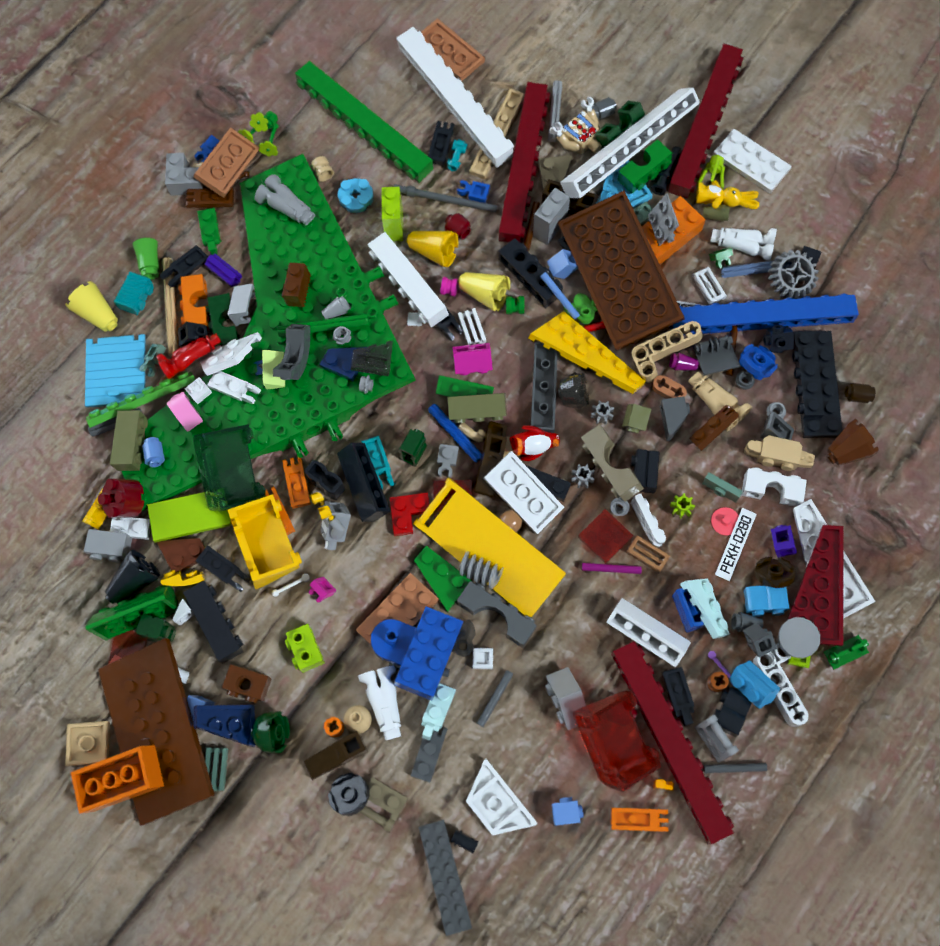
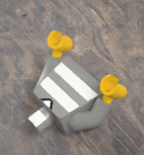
[310,492,351,550]

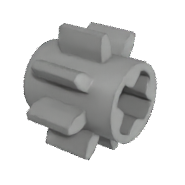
[591,400,614,425]
[571,464,594,489]

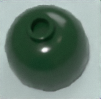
[251,711,290,753]

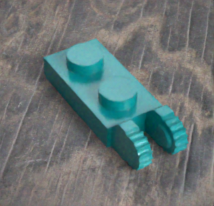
[361,436,394,489]

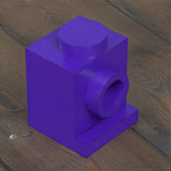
[771,525,797,558]

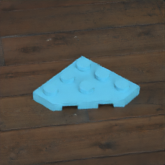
[599,160,653,208]

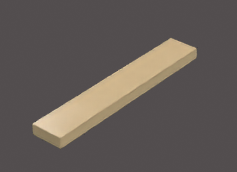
[469,89,525,179]

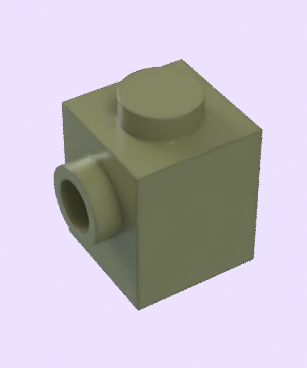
[622,404,651,434]

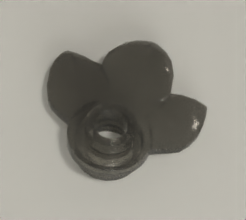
[452,619,476,657]

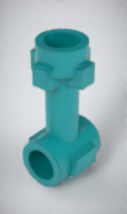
[447,139,468,172]

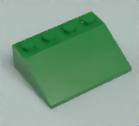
[85,585,179,641]

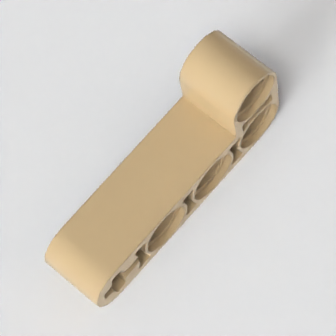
[632,321,702,383]

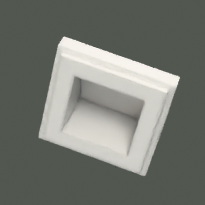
[172,599,194,625]

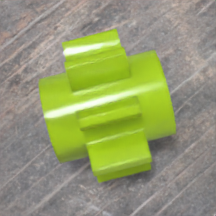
[670,493,695,519]

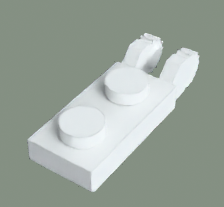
[207,371,261,404]
[631,493,666,548]

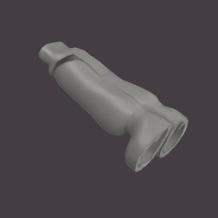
[254,175,315,225]

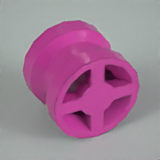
[440,277,458,297]

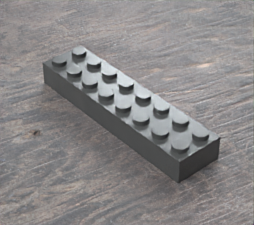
[531,342,558,433]
[418,820,472,936]

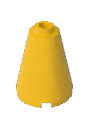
[407,231,459,267]

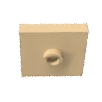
[65,721,110,766]

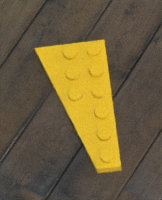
[528,311,646,394]

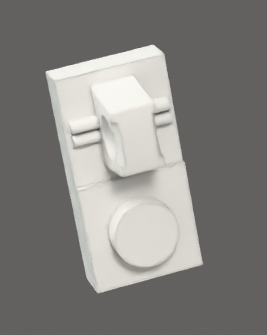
[110,518,151,540]

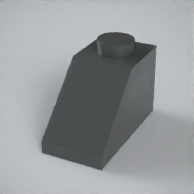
[659,396,690,441]

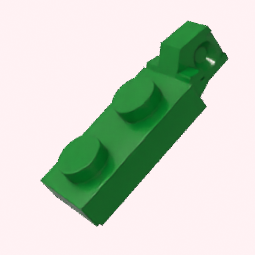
[197,208,221,255]

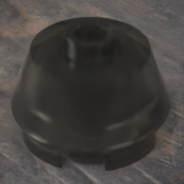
[558,372,589,409]

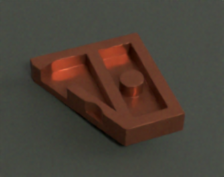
[157,538,205,572]

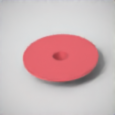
[711,507,739,536]

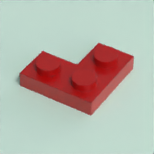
[390,493,429,536]

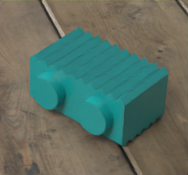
[114,271,154,315]

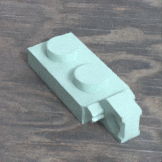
[421,683,456,741]

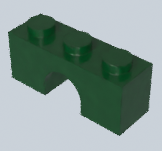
[595,100,646,149]
[206,293,240,347]

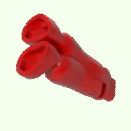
[156,333,221,379]

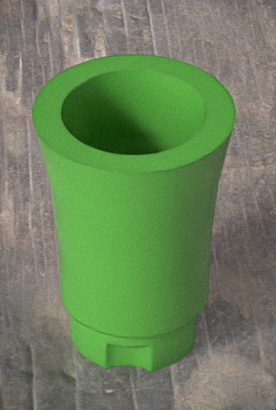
[132,238,159,280]

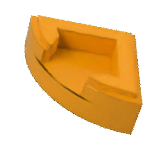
[653,779,674,791]

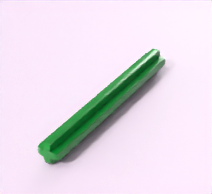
[277,313,369,337]

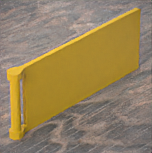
[413,477,566,618]

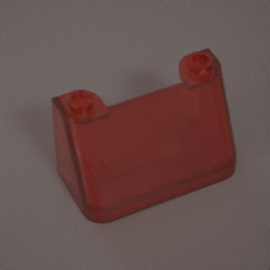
[573,690,662,792]

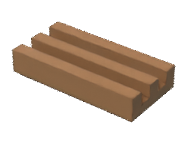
[626,535,670,573]

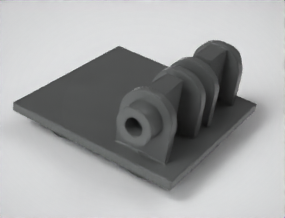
[692,335,740,375]

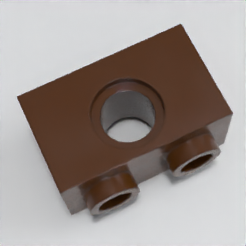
[222,664,272,704]

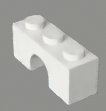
[741,468,807,507]

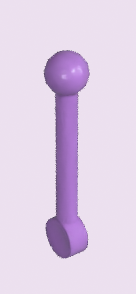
[708,651,733,686]

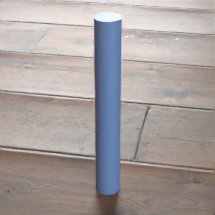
[540,272,580,320]

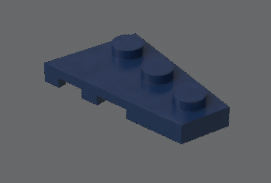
[194,705,255,747]

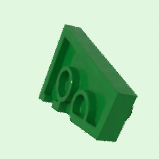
[414,546,472,613]

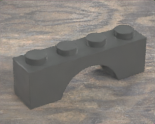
[457,581,537,648]

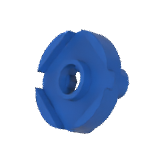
[739,344,777,380]

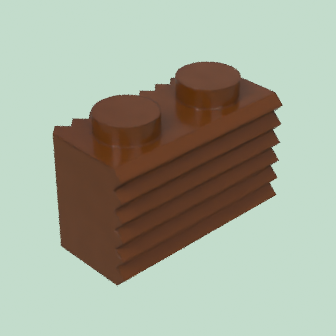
[282,263,312,307]

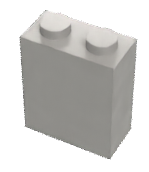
[533,188,570,245]

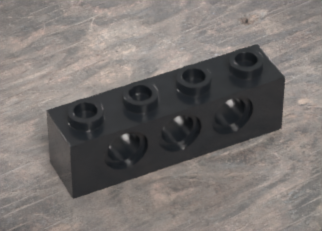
[498,238,563,309]

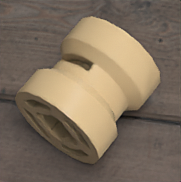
[311,156,334,182]

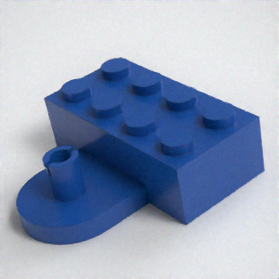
[371,607,463,701]

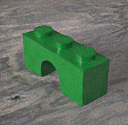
[617,139,672,194]

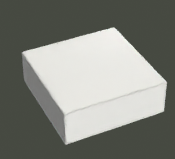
[473,648,493,670]

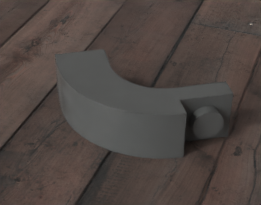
[273,324,310,380]

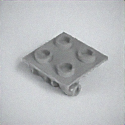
[648,194,679,246]

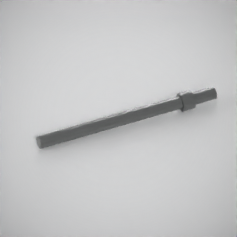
[394,184,498,213]

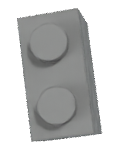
[83,529,132,563]

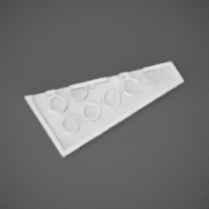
[793,499,875,619]

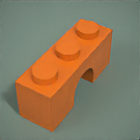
[179,274,210,331]

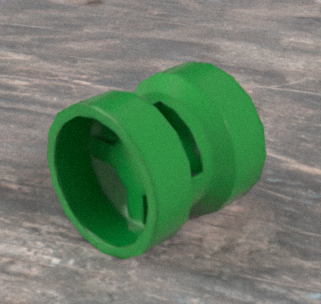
[506,296,525,314]

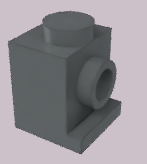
[743,623,777,657]

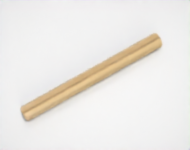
[162,257,179,357]

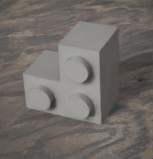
[165,153,206,195]
[545,667,590,730]

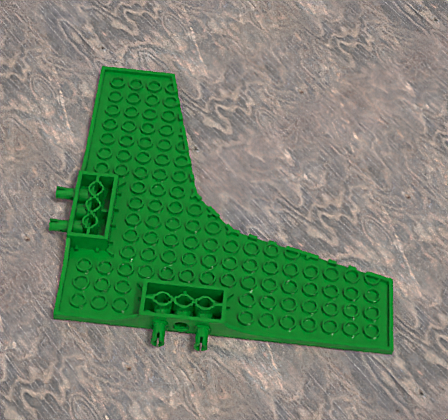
[121,154,416,511]

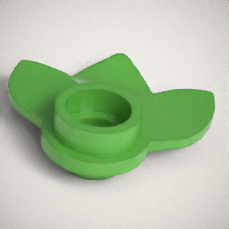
[564,293,598,324]

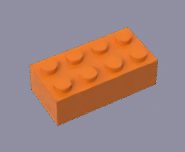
[642,196,706,265]
[71,745,164,814]

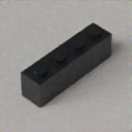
[337,442,390,522]
[183,581,244,664]

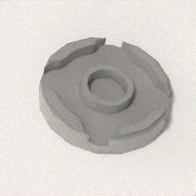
[778,617,820,659]

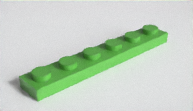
[86,371,195,428]

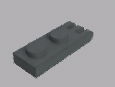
[411,727,448,783]

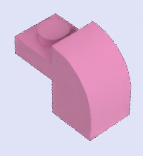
[167,392,203,432]

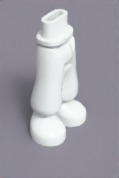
[710,228,777,261]
[358,666,401,741]

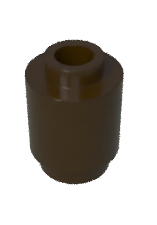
[845,383,876,403]

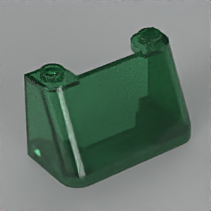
[193,424,266,511]

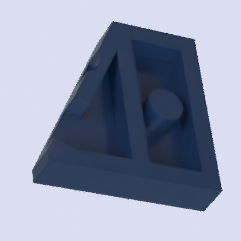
[319,347,371,382]

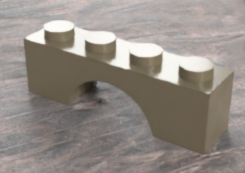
[581,424,644,502]

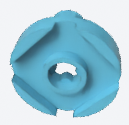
[338,178,374,213]

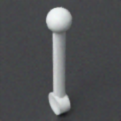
[272,574,310,597]

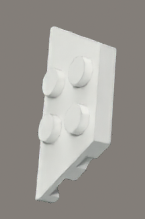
[199,332,262,376]
[466,759,538,835]

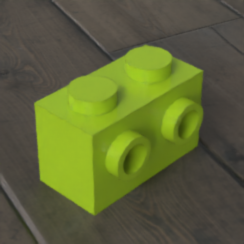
[285,624,325,673]

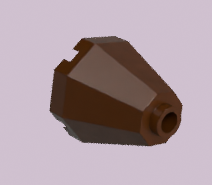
[827,419,879,466]

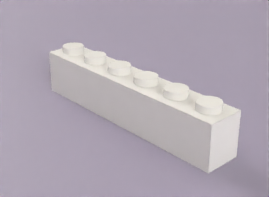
[368,232,449,328]

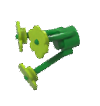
[238,111,279,157]

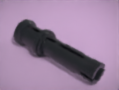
[651,146,683,196]

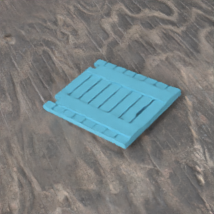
[85,334,145,408]

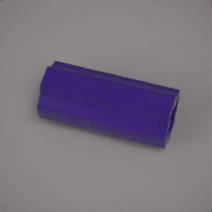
[205,254,242,287]

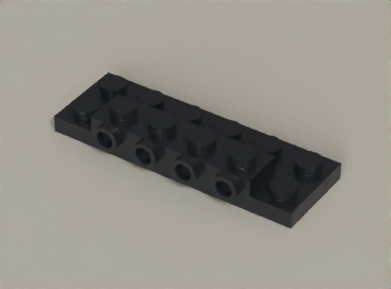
[792,331,843,438]

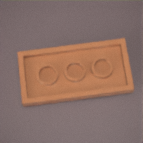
[421,19,485,82]
[194,127,260,198]
[356,573,439,645]

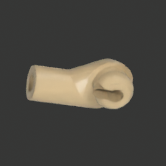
[458,423,486,442]

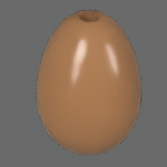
[499,510,522,532]

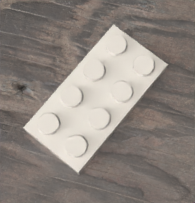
[712,129,792,194]
[483,451,564,534]

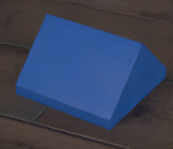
[672,588,706,633]

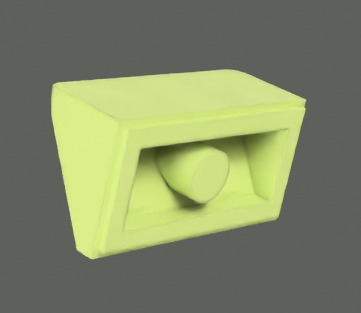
[262,350,285,389]

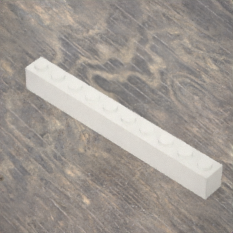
[397,27,514,168]
[560,87,700,198]

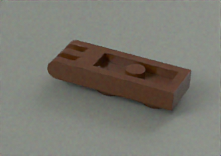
[185,188,234,208]
[689,405,739,451]

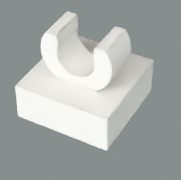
[185,377,212,404]

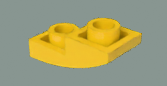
[160,570,205,586]

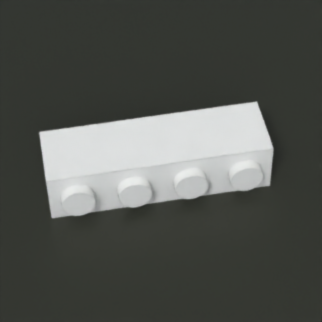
[606,598,691,667]

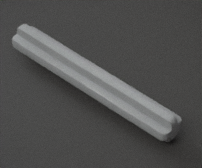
[548,81,562,142]

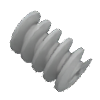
[459,551,504,589]

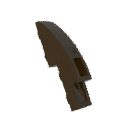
[474,421,508,497]

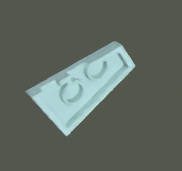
[680,578,730,639]

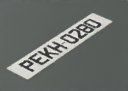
[715,508,756,581]

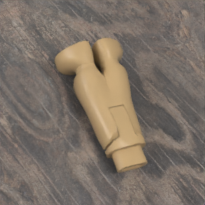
[688,372,752,432]

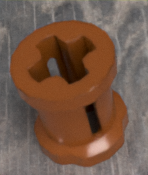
[707,671,729,692]

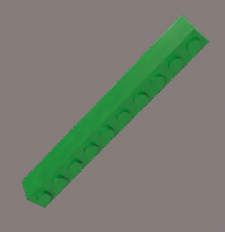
[295,60,433,183]

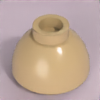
[344,705,372,734]

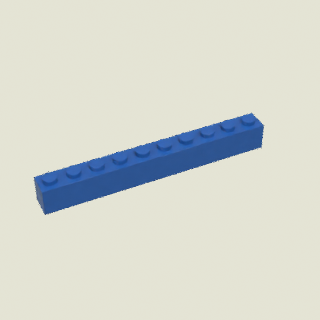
[669,294,859,335]

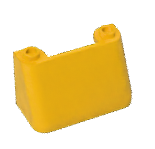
[227,494,302,590]

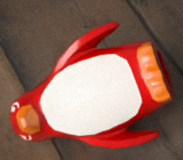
[510,425,560,461]

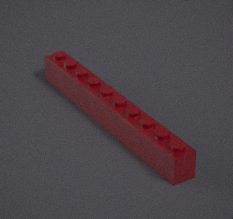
[668,43,744,199]
[499,82,550,243]
[611,641,734,845]

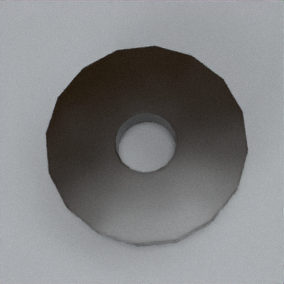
[754,557,796,588]

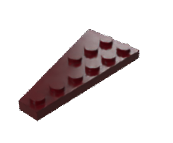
[788,525,844,646]

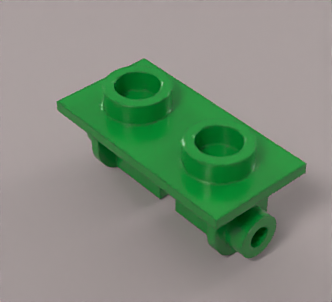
[824,635,869,670]

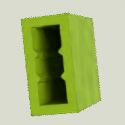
[382,187,403,241]

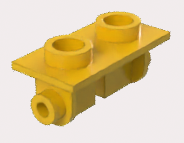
[82,489,107,530]

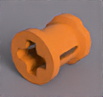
[324,717,345,738]

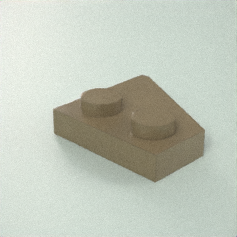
[538,155,572,191]

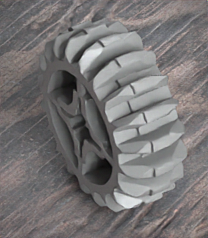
[768,250,819,299]

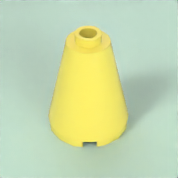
[458,272,510,311]
[65,281,118,331]

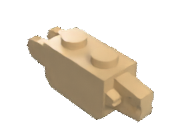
[744,435,815,471]

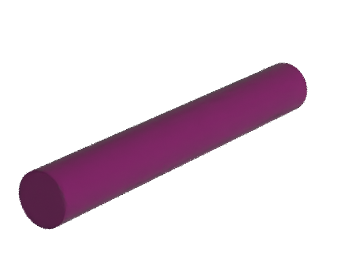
[582,563,642,574]

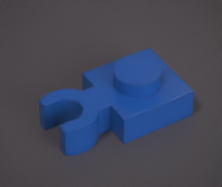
[194,135,220,162]
[457,180,490,203]

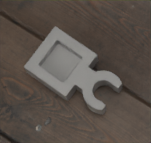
[437,444,459,478]

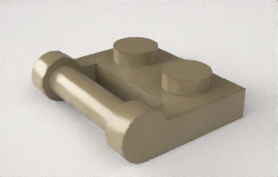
[357,778,408,832]

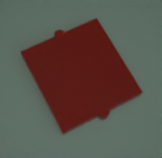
[108,630,147,664]

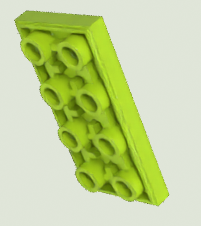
[147,488,232,542]

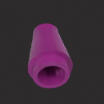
[669,352,699,371]

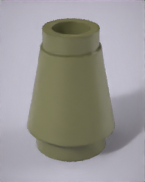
[703,204,730,222]

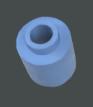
[142,437,165,467]

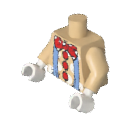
[550,97,602,154]

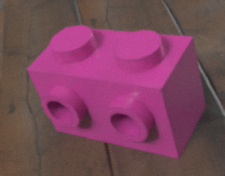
[452,343,493,375]

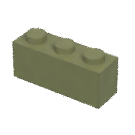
[447,393,507,423]
[110,410,148,471]

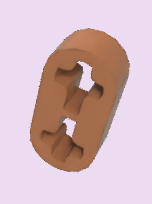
[652,375,687,399]

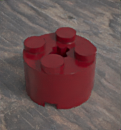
[98,479,144,518]

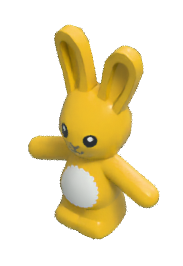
[696,180,760,210]

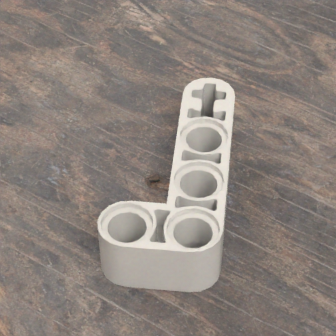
[753,643,808,727]

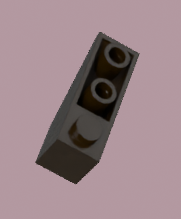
[304,731,368,780]

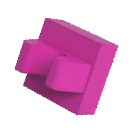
[309,577,337,603]

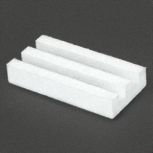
[692,267,727,305]
[458,308,486,345]

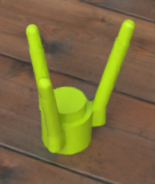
[697,155,725,190]

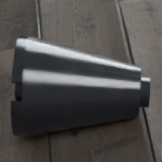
[105,549,160,604]

